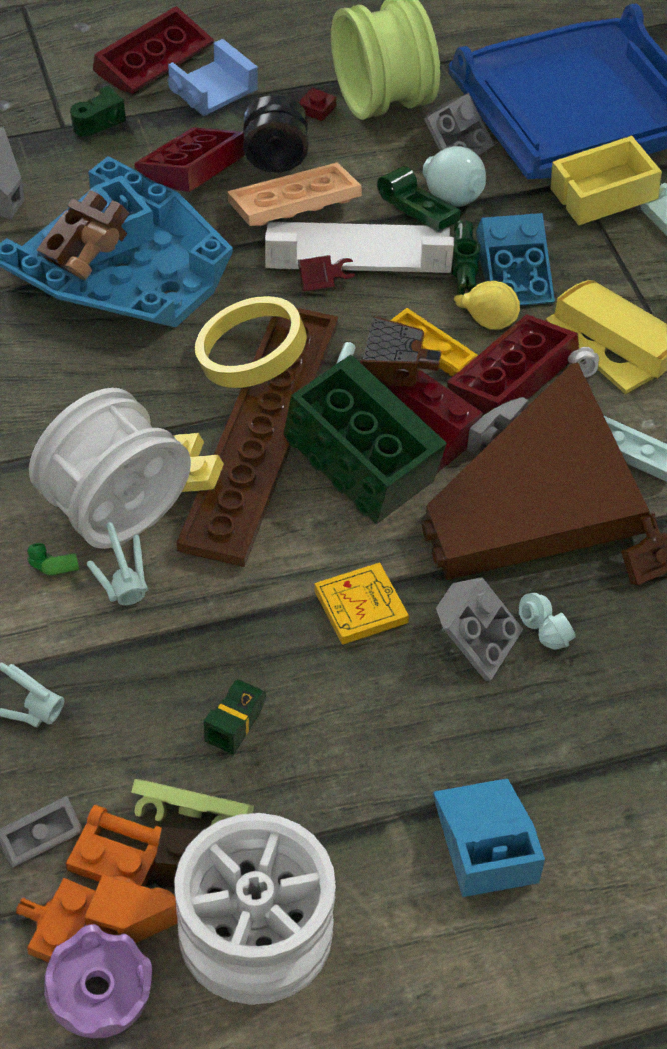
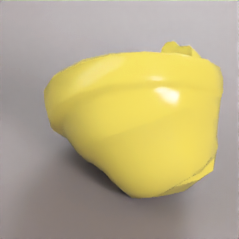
[454,281,520,330]

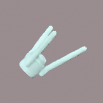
[87,522,148,606]
[0,663,64,728]

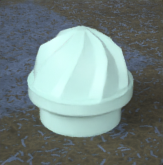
[539,612,576,649]

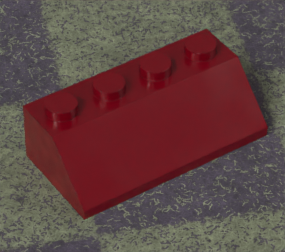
[360,359,482,474]

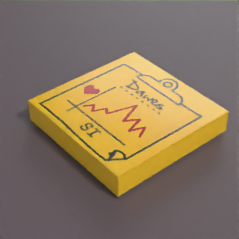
[314,562,409,645]

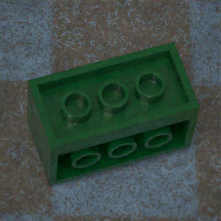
[283,354,447,524]

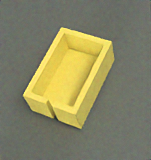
[551,136,662,225]

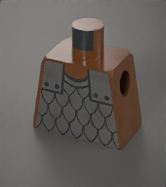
[362,316,442,387]

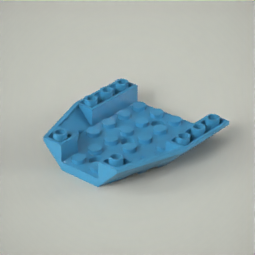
[0,156,233,327]

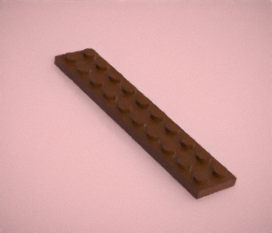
[177,308,338,567]

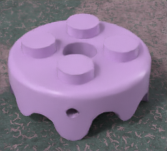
[44,925,152,1038]

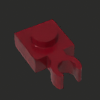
[298,255,355,291]

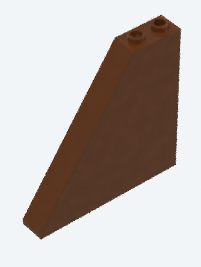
[421,362,650,580]

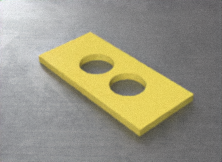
[545,314,666,394]

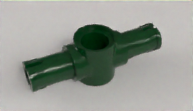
[451,220,481,295]

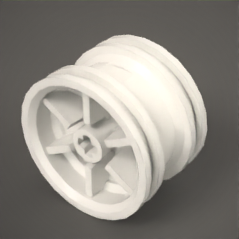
[174,813,336,1005]

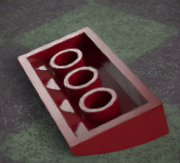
[92,6,214,94]
[134,127,245,192]
[447,314,579,415]

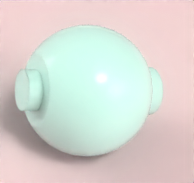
[423,146,486,207]

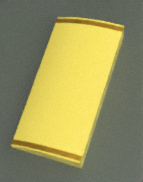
[554,280,667,379]

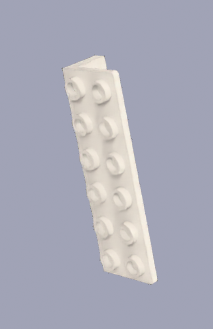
[265,222,454,273]

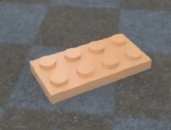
[227,162,362,226]

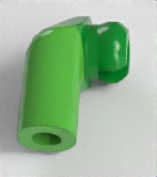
[27,543,79,576]

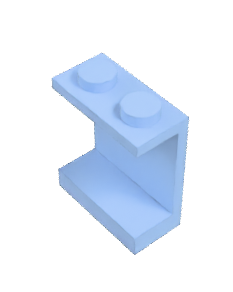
[168,39,258,116]

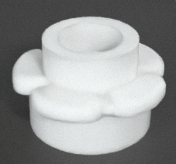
[568,347,599,378]

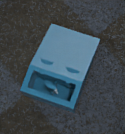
[42,175,154,266]
[476,213,555,306]
[433,778,545,897]

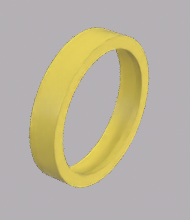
[195,296,307,388]

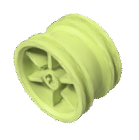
[331,0,440,120]

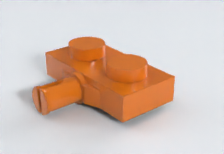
[16,878,95,963]

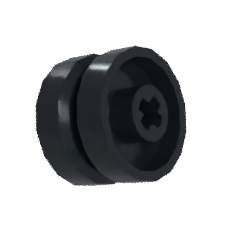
[243,95,309,173]

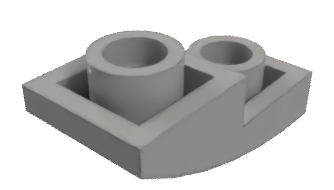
[467,397,528,456]

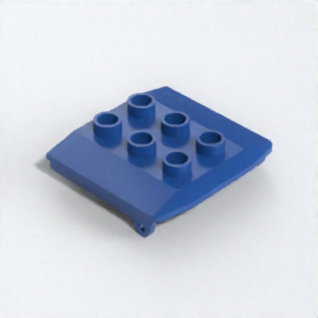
[449,3,667,179]

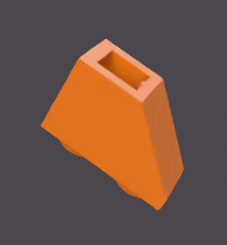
[84,875,178,943]

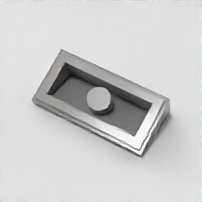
[0,796,83,868]

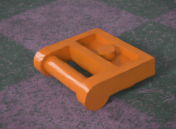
[66,805,162,887]

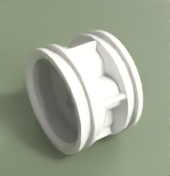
[29,388,191,549]

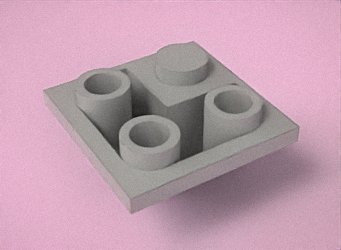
[424,93,494,155]
[0,127,24,219]
[436,577,523,681]

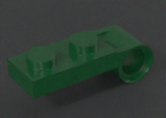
[377,166,460,232]

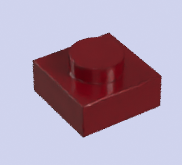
[298,88,337,121]

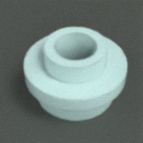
[519,592,552,629]

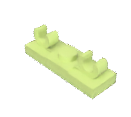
[131,779,254,825]

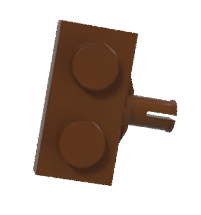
[621,513,667,585]

